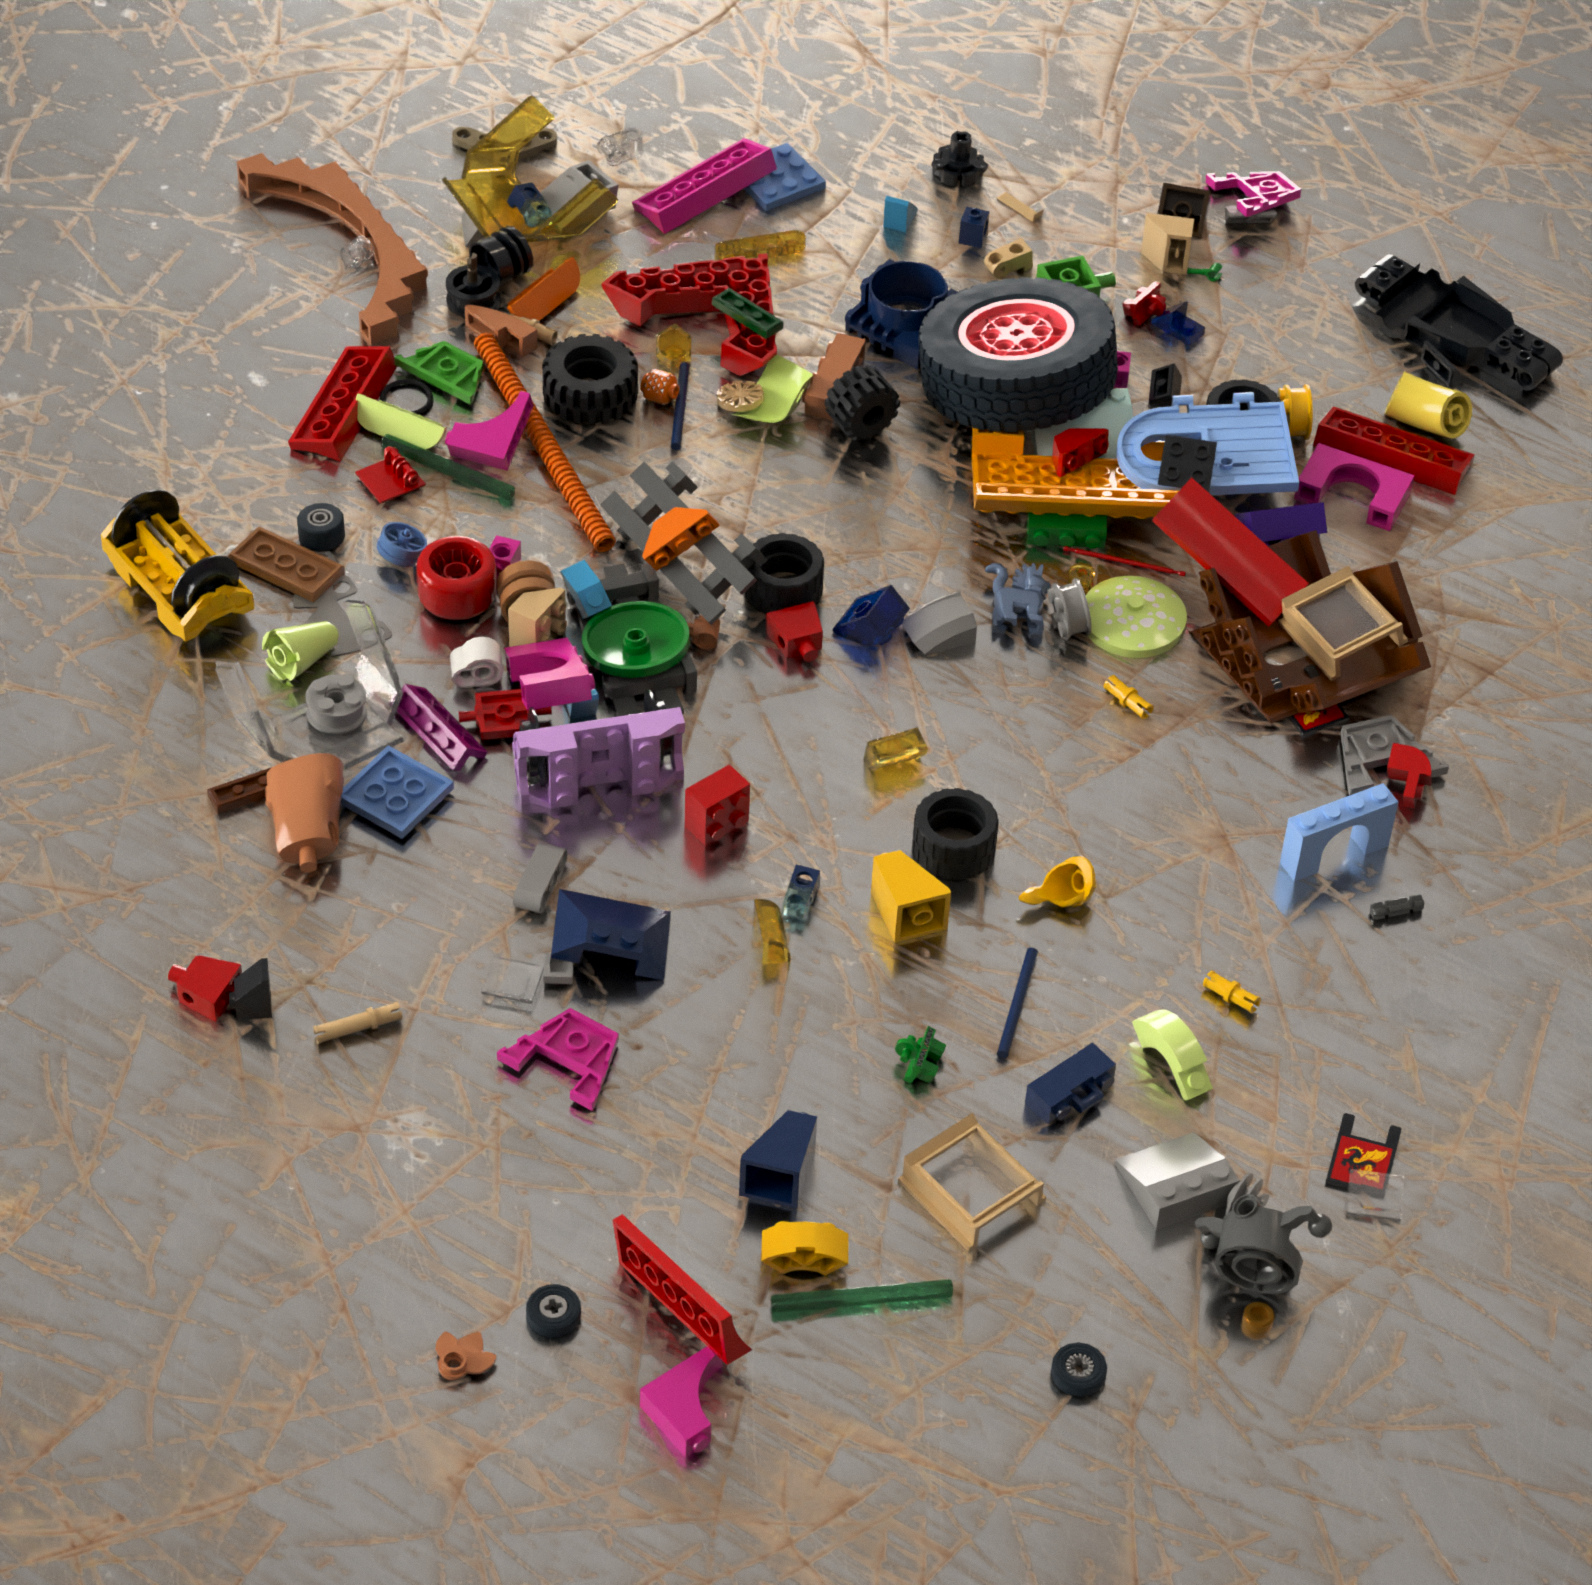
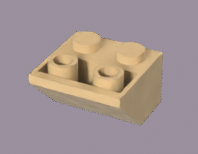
[1141,213,1194,275]
[508,588,567,647]

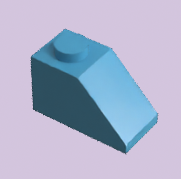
[560,560,612,619]

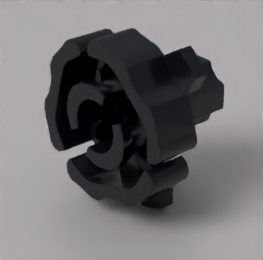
[931,131,988,187]

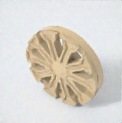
[717,380,764,412]

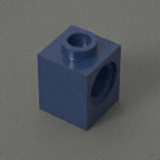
[958,206,990,248]

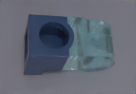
[506,182,552,228]
[782,864,820,920]

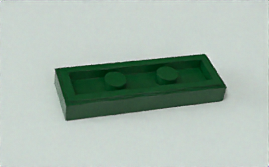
[712,288,784,339]

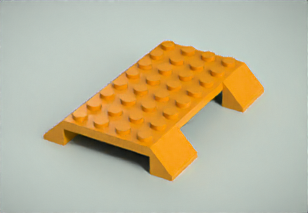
[971,426,1179,519]

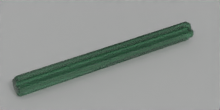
[381,434,515,500]
[770,1279,953,1313]

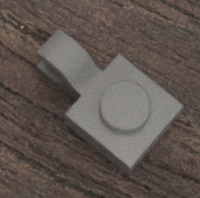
[543,953,574,984]

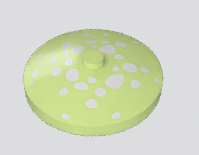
[1086,576,1187,658]

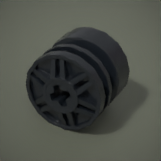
[469,225,533,287]

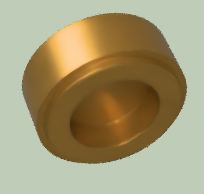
[1242,1302,1275,1334]

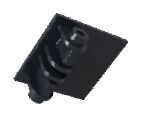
[1158,435,1217,492]

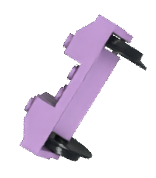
[512,690,685,808]

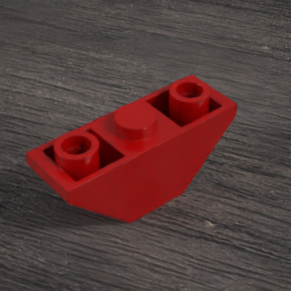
[1052,428,1109,477]

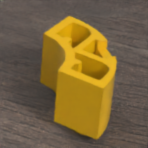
[761,1221,849,1276]

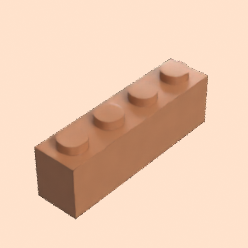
[802,333,866,421]

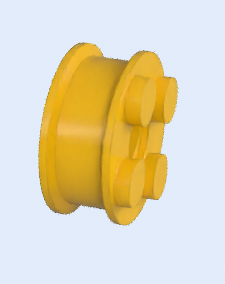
[1278,384,1313,440]

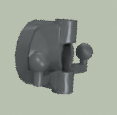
[1195,1194,1332,1294]

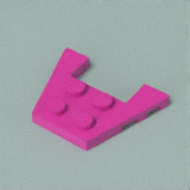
[1206,172,1301,217]
[497,1008,619,1111]

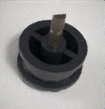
[446,253,500,319]

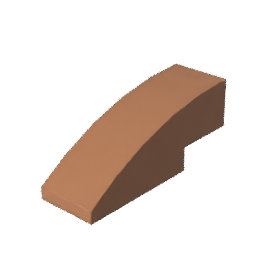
[465,304,537,357]

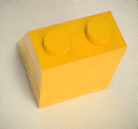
[871,850,951,943]

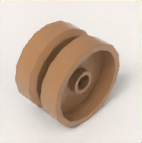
[496,560,555,623]

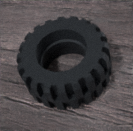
[542,334,638,425]

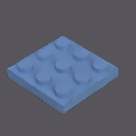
[743,143,826,211]
[341,745,454,839]

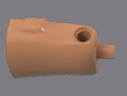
[265,753,344,872]

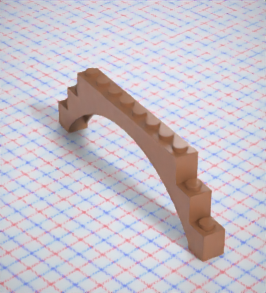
[237,153,428,345]

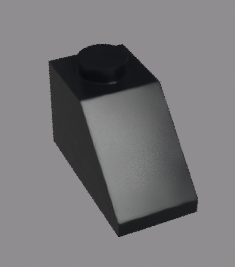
[229,958,272,1020]

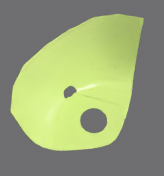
[732,354,813,423]

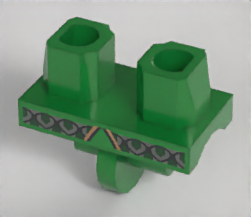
[895,1026,946,1084]

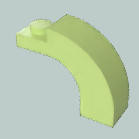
[1132,1010,1213,1100]

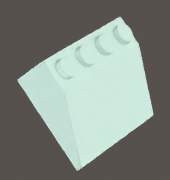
[1030,388,1133,459]

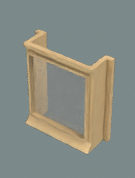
[1279,565,1408,681]
[898,1113,1046,1252]

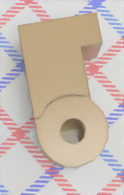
[984,238,1033,279]

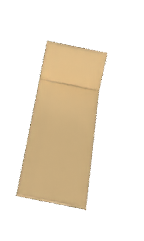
[996,192,1044,222]

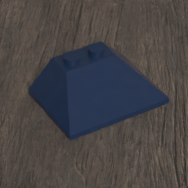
[550,889,671,980]

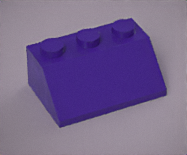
[1234,502,1328,546]

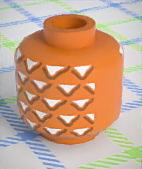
[640,369,680,405]

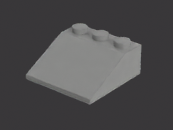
[1114,1132,1240,1230]

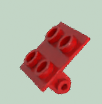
[355,446,426,504]

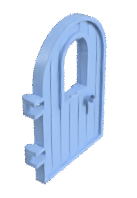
[1116,392,1299,495]

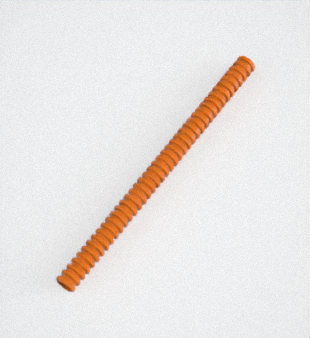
[474,333,616,552]

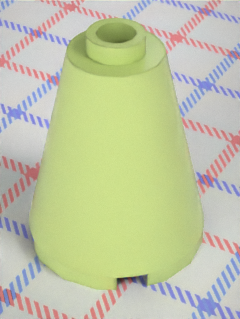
[262,621,339,681]

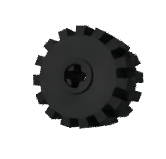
[825,365,900,441]

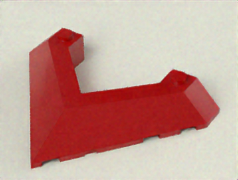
[601,253,777,376]

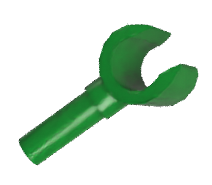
[1187,263,1223,282]

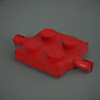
[458,689,552,740]

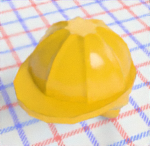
[1019,856,1097,907]

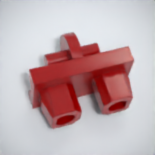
[1122,282,1166,326]

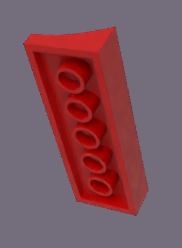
[288,346,397,462]
[1313,406,1475,495]
[1152,477,1309,627]
[612,1214,752,1365]

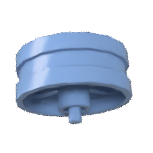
[376,522,427,567]

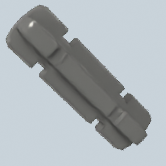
[1369,894,1425,920]

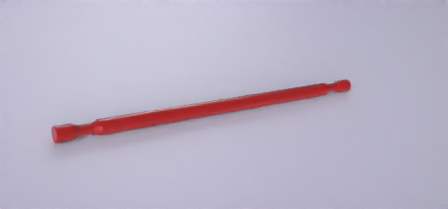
[1063,546,1186,577]

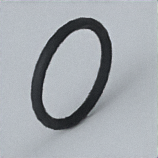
[380,379,433,415]

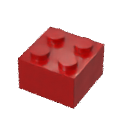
[685,764,750,846]

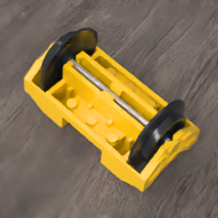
[101,489,254,642]

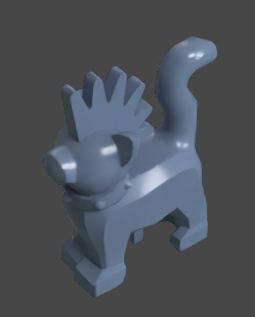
[985,563,1051,636]

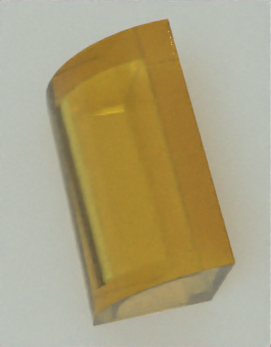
[863,727,928,771]
[753,899,791,965]

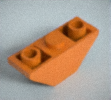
[642,507,720,571]

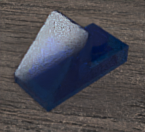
[1151,301,1205,346]

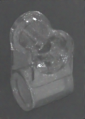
[596,127,643,166]

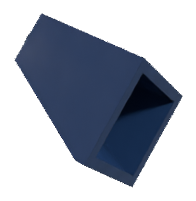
[739,1110,817,1209]

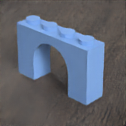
[1280,783,1398,882]

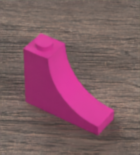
[445,391,534,471]
[640,1346,723,1458]

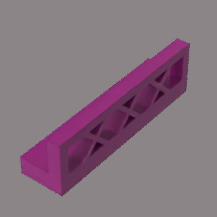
[391,684,488,771]

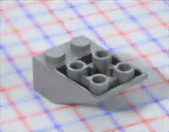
[535,160,618,229]

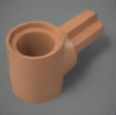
[687,615,720,650]

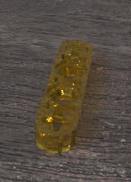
[715,230,806,260]

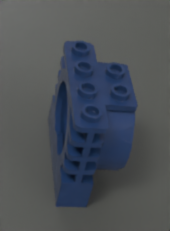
[845,259,958,370]

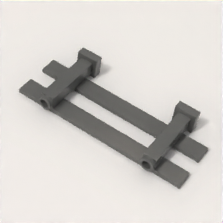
[600,461,767,625]
[563,563,697,717]

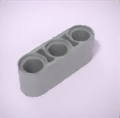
[513,842,568,914]

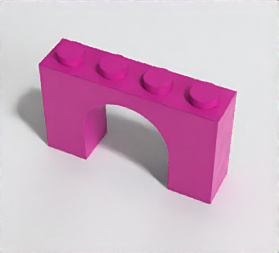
[1294,443,1414,531]
[504,637,595,711]

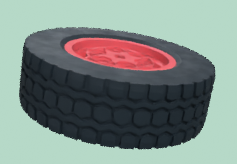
[918,277,1118,432]

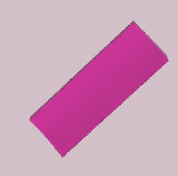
[632,138,777,234]

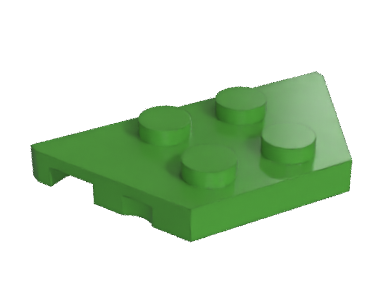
[395,341,484,405]

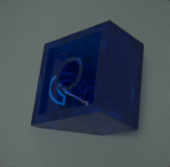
[832,585,910,647]

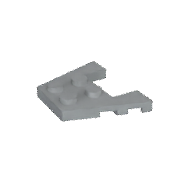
[1341,715,1449,796]

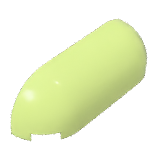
[356,394,447,450]

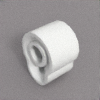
[450,637,503,688]

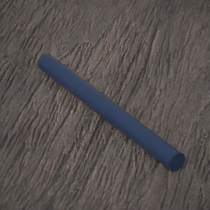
[671,362,690,451]
[997,947,1038,1058]

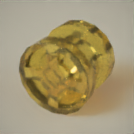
[1068,563,1095,595]

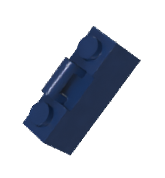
[1025,1042,1116,1124]

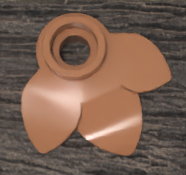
[436,1331,497,1380]

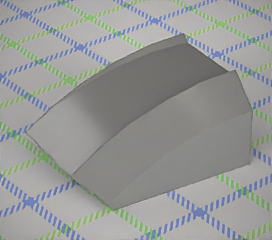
[901,592,977,655]

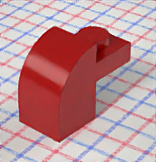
[1387,743,1432,809]

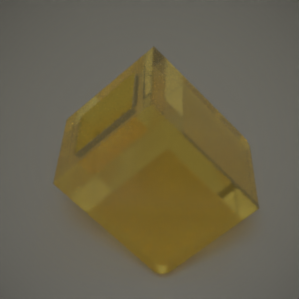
[656,323,691,369]

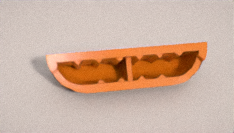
[507,257,580,321]

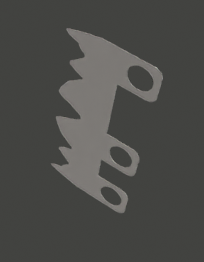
[293,551,392,656]

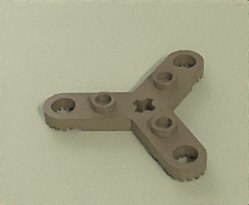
[452,126,557,194]

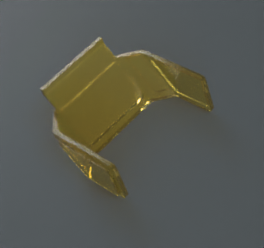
[442,95,618,242]

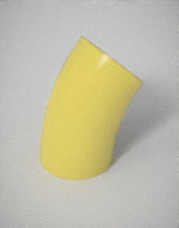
[1384,372,1472,439]

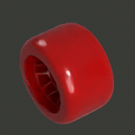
[416,536,497,620]

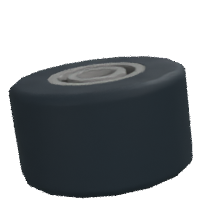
[297,503,345,551]

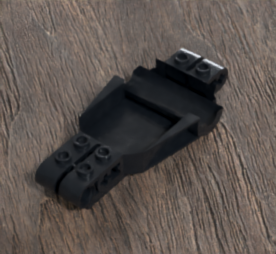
[1355,255,1563,393]

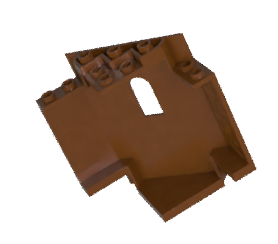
[1189,530,1431,724]

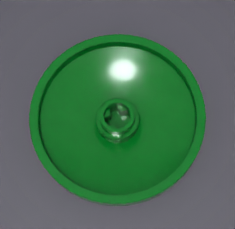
[582,601,690,678]

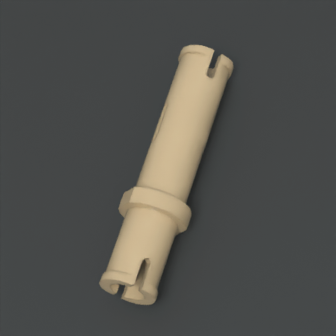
[313,1001,403,1044]

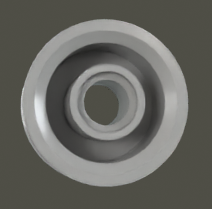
[1047,578,1091,640]
[306,674,367,734]

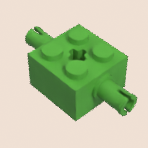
[1036,255,1116,299]

